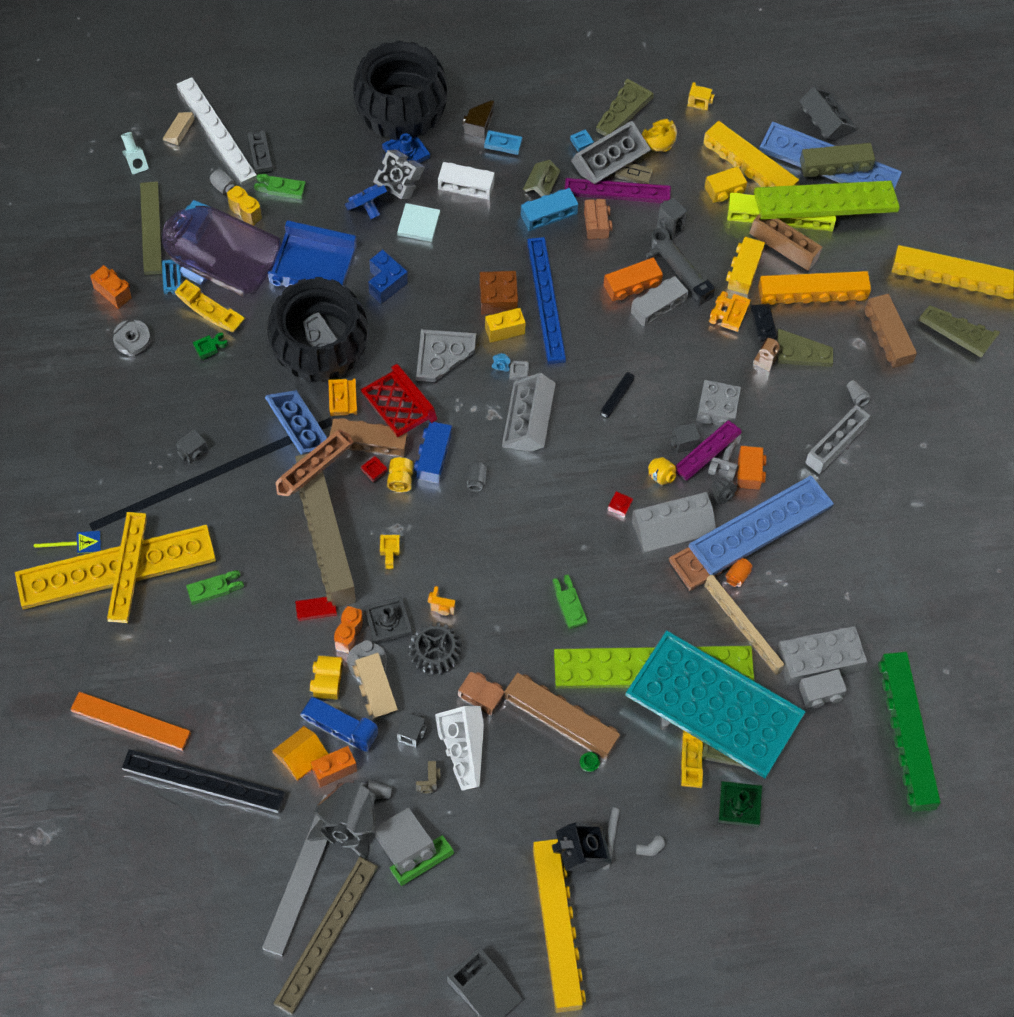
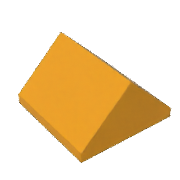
[272,726,328,781]

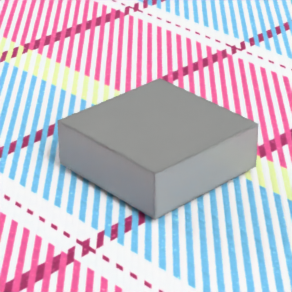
[509,360,529,380]

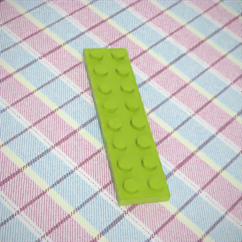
[754,181,900,219]

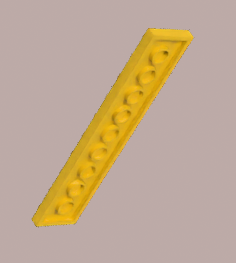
[15,525,216,610]

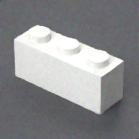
[438,162,495,200]

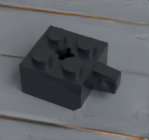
[552,822,612,871]

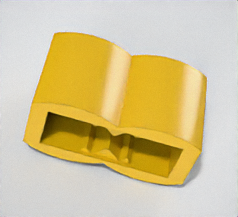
[227,186,262,226]
[310,656,343,700]

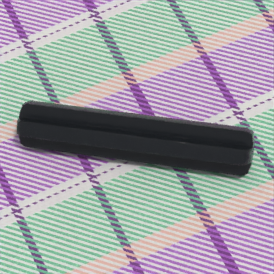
[600,372,635,418]

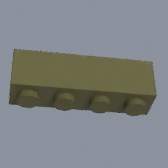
[800,143,875,177]

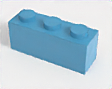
[521,188,578,231]

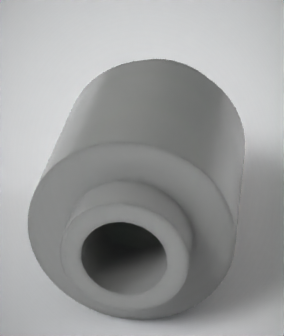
[210,170,236,195]

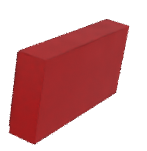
[295,597,337,621]

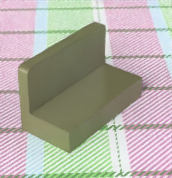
[523,159,560,197]

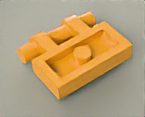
[709,291,751,332]

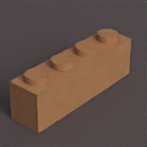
[749,214,823,271]
[865,293,917,368]
[330,418,408,458]

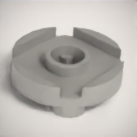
[113,320,151,357]
[347,640,387,680]

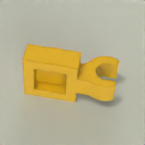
[380,535,400,569]

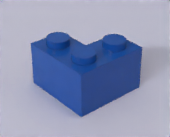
[368,250,408,305]

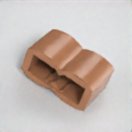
[458,672,505,716]

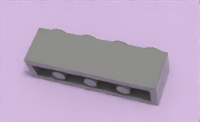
[805,405,871,474]

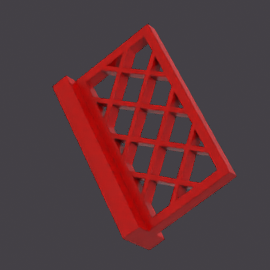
[360,364,438,438]

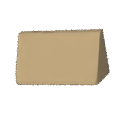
[163,112,195,146]

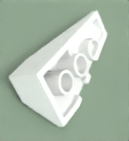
[435,706,484,791]

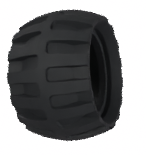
[353,41,448,140]
[267,277,368,382]

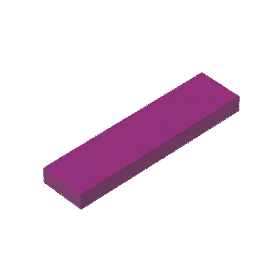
[675,420,742,481]

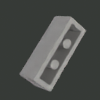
[631,276,688,327]

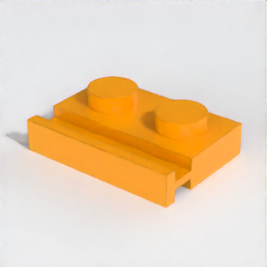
[328,379,357,416]

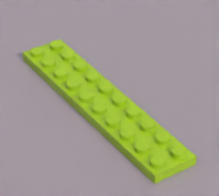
[554,646,754,689]

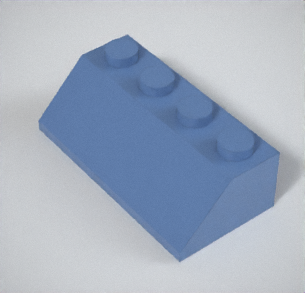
[265,390,327,455]

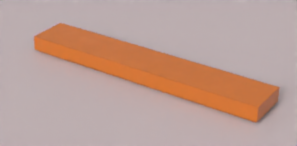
[71,692,191,751]

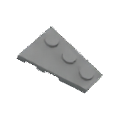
[303,313,337,347]

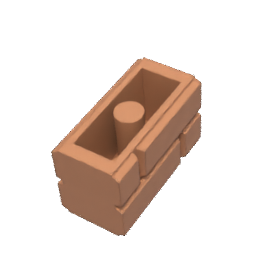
[584,199,612,240]

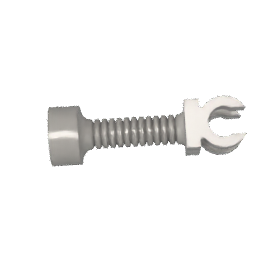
[708,434,742,481]

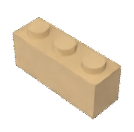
[352,653,398,719]

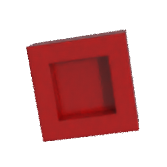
[361,456,388,483]
[608,491,633,517]

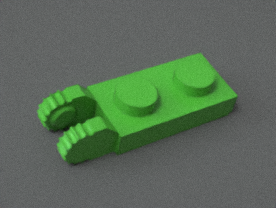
[254,174,306,200]
[186,570,244,605]
[552,575,588,629]

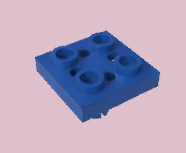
[382,133,430,163]
[345,184,387,219]

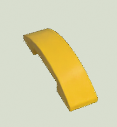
[175,279,245,332]
[681,730,703,788]

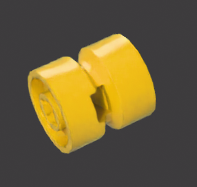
[387,457,414,492]

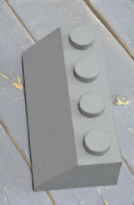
[571,121,651,184]
[502,373,556,452]
[632,492,716,554]

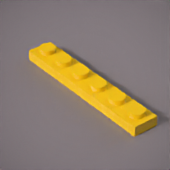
[107,512,147,623]

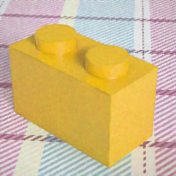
[705,166,747,203]
[485,308,526,343]

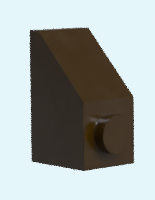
[462,100,494,138]

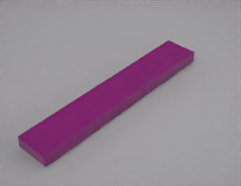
[565,178,671,203]

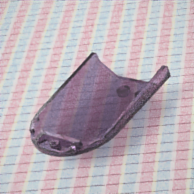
[162,206,281,298]

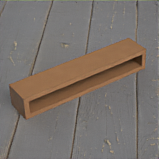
[504,672,620,760]

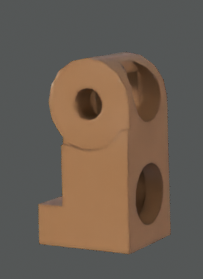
[753,338,780,372]

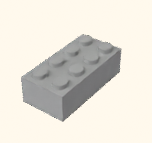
[776,626,867,687]

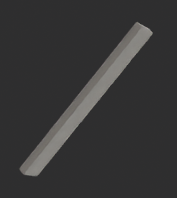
[262,794,328,957]

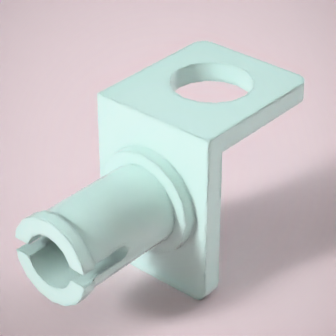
[121,132,149,174]

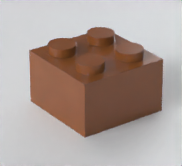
[479,271,518,315]

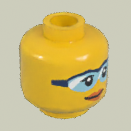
[648,457,676,485]

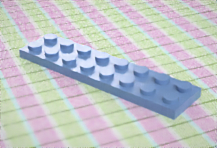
[759,122,902,190]
[689,475,834,575]

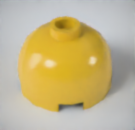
[641,119,677,152]

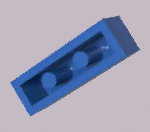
[414,422,452,483]

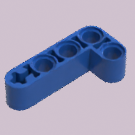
[300,697,378,752]

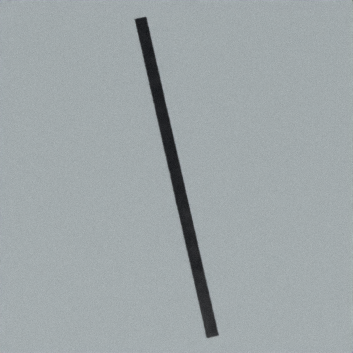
[89,417,333,531]

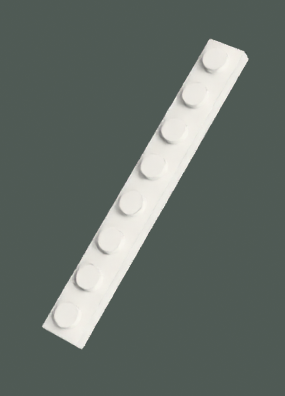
[177,77,257,186]

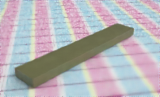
[140,181,162,275]

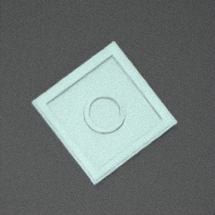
[397,203,440,242]

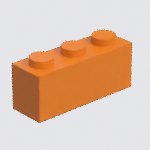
[603,257,663,302]

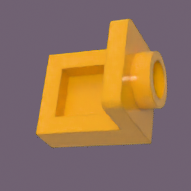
[428,586,455,616]

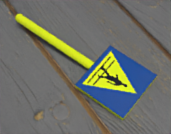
[34,531,101,554]

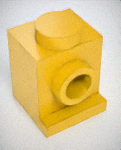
[687,82,715,110]

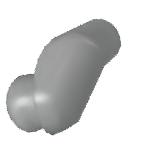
[636,835,665,856]

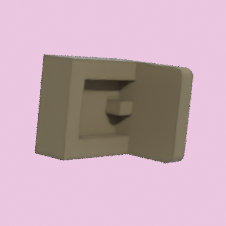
[416,761,440,794]

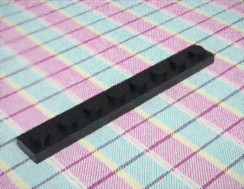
[122,749,285,813]

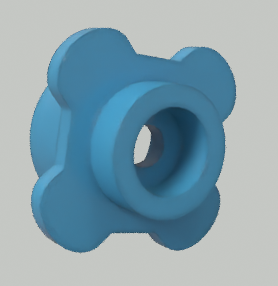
[492,353,511,372]

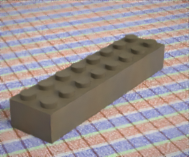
[293,453,356,608]

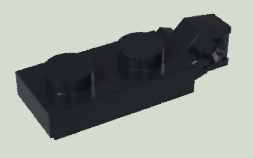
[751,303,777,342]

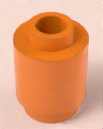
[725,558,753,587]

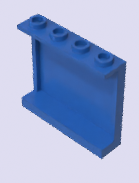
[268,220,357,287]

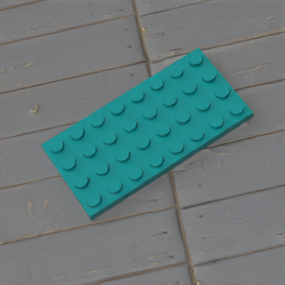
[625,630,806,779]

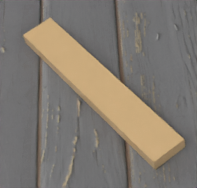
[705,575,785,675]

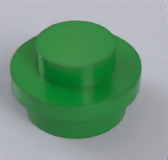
[580,752,600,772]

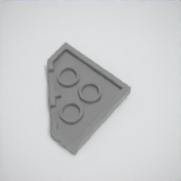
[416,329,476,382]

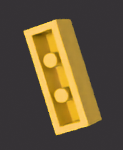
[726,236,765,295]

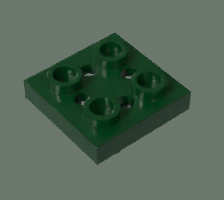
[718,781,762,827]

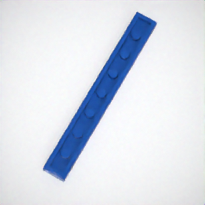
[527,237,566,364]

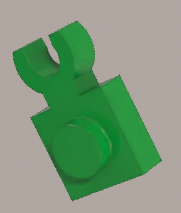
[193,332,228,360]

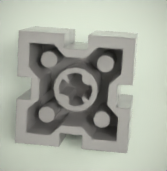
[373,150,425,199]

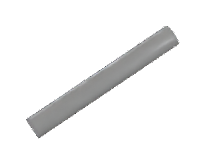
[602,808,620,869]

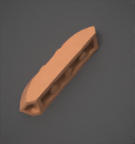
[275,429,353,496]

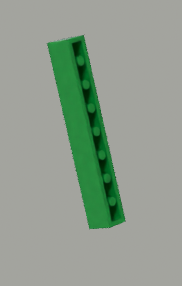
[878,652,941,812]

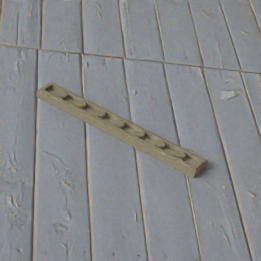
[273,857,378,1015]

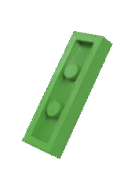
[389,835,454,886]

